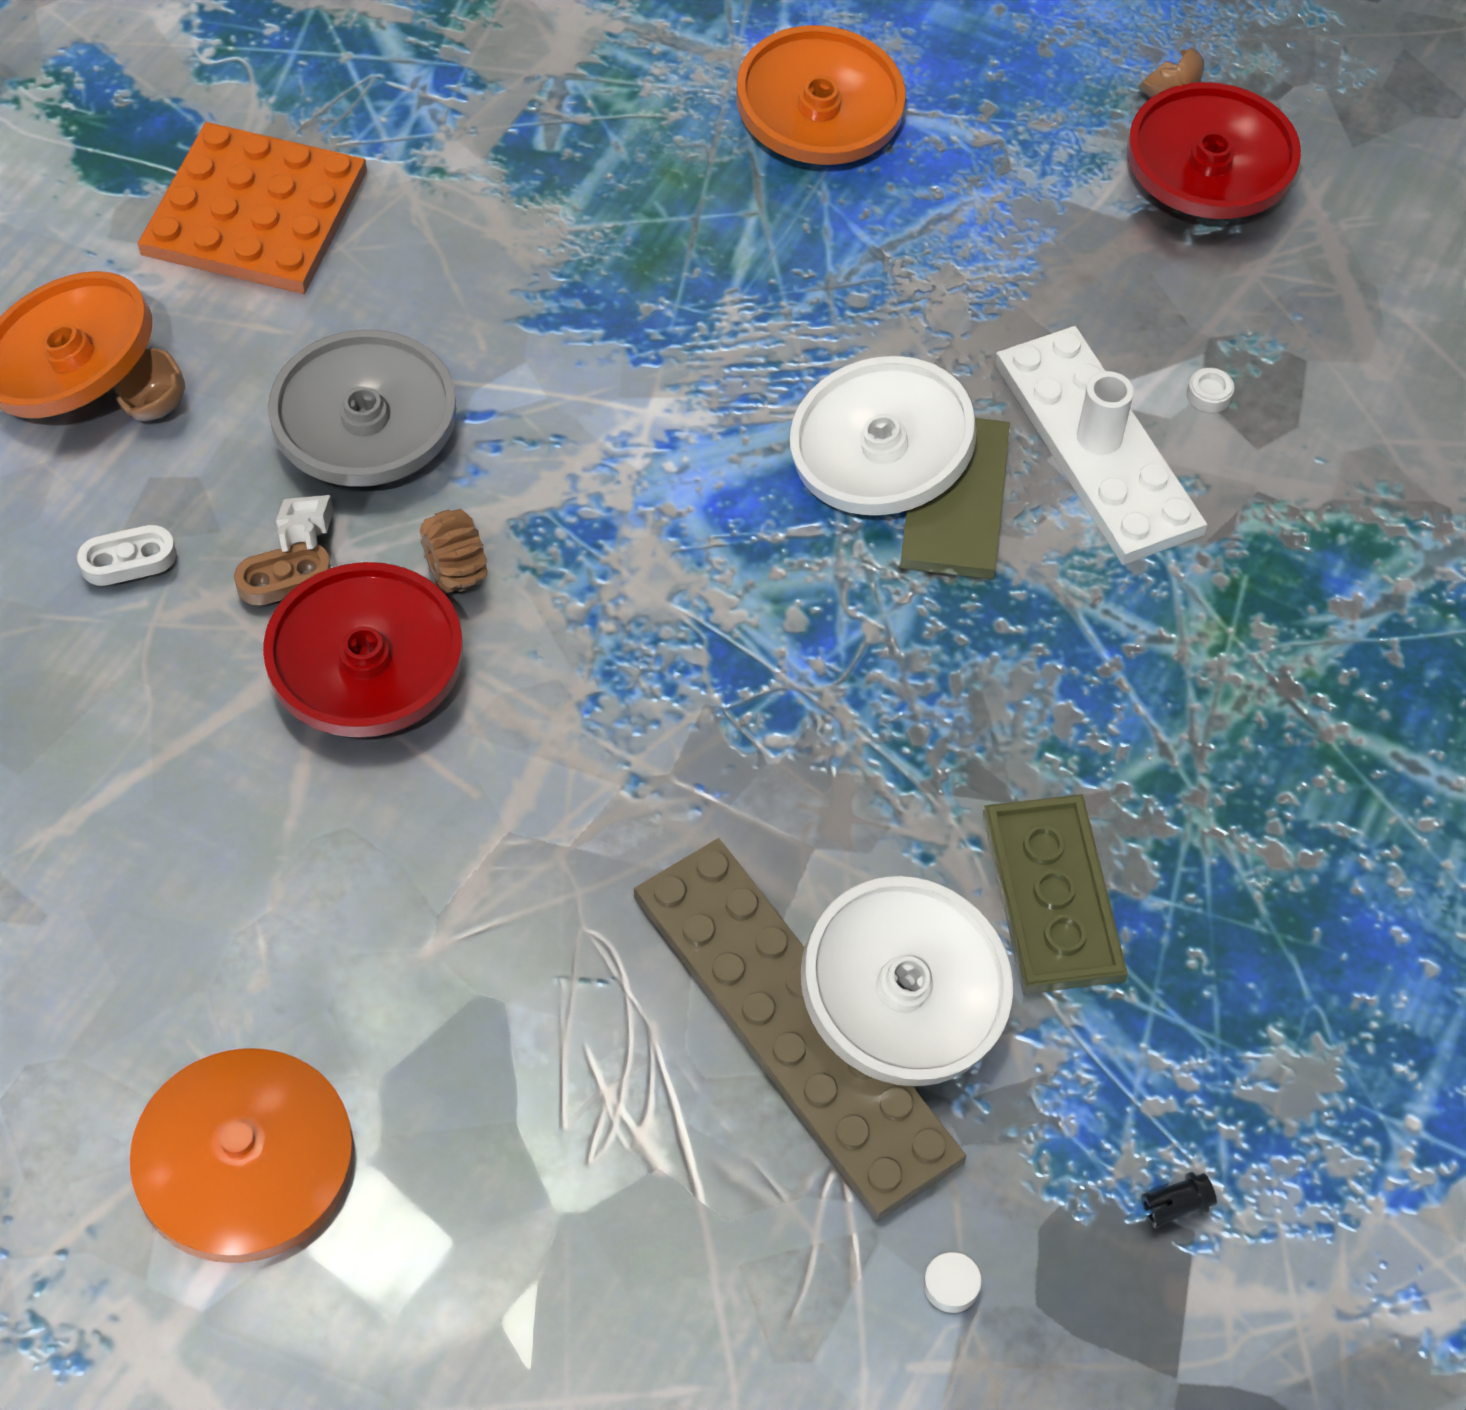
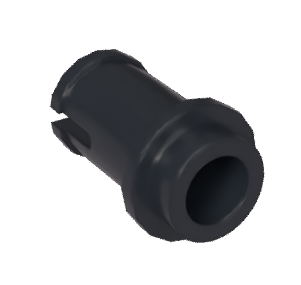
[1141,1172,1217,1228]

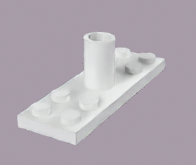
[994,326,1208,565]

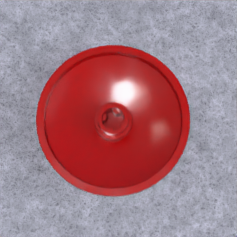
[1127,82,1301,219]
[263,562,463,737]

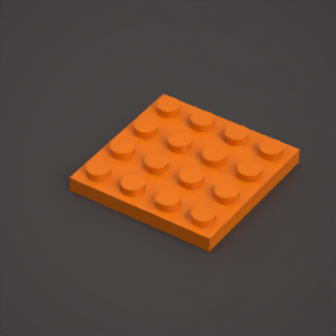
[138,122,367,294]

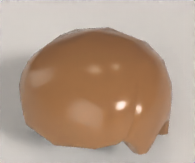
[1138,47,1204,98]
[114,348,185,422]

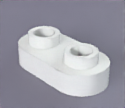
[77,525,176,586]

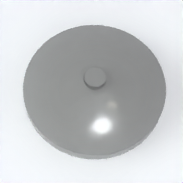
[268,330,457,486]

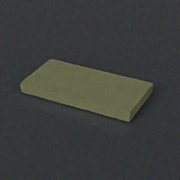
[900,418,1010,579]
[983,794,1128,994]

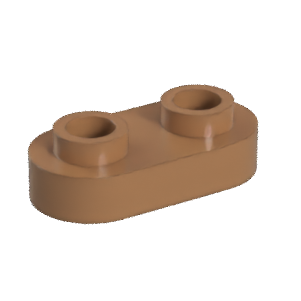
[234,542,331,605]

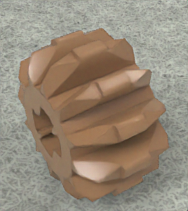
[420,508,488,593]

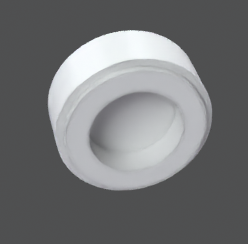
[1187,368,1235,413]
[924,1252,981,1313]

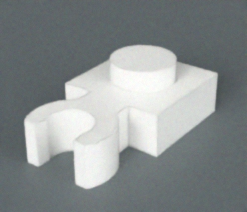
[276,495,334,552]

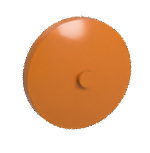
[736,25,906,165]
[0,271,152,418]
[129,1048,354,1263]

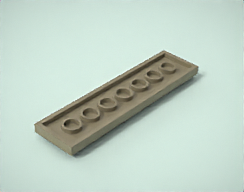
[634,838,967,1222]

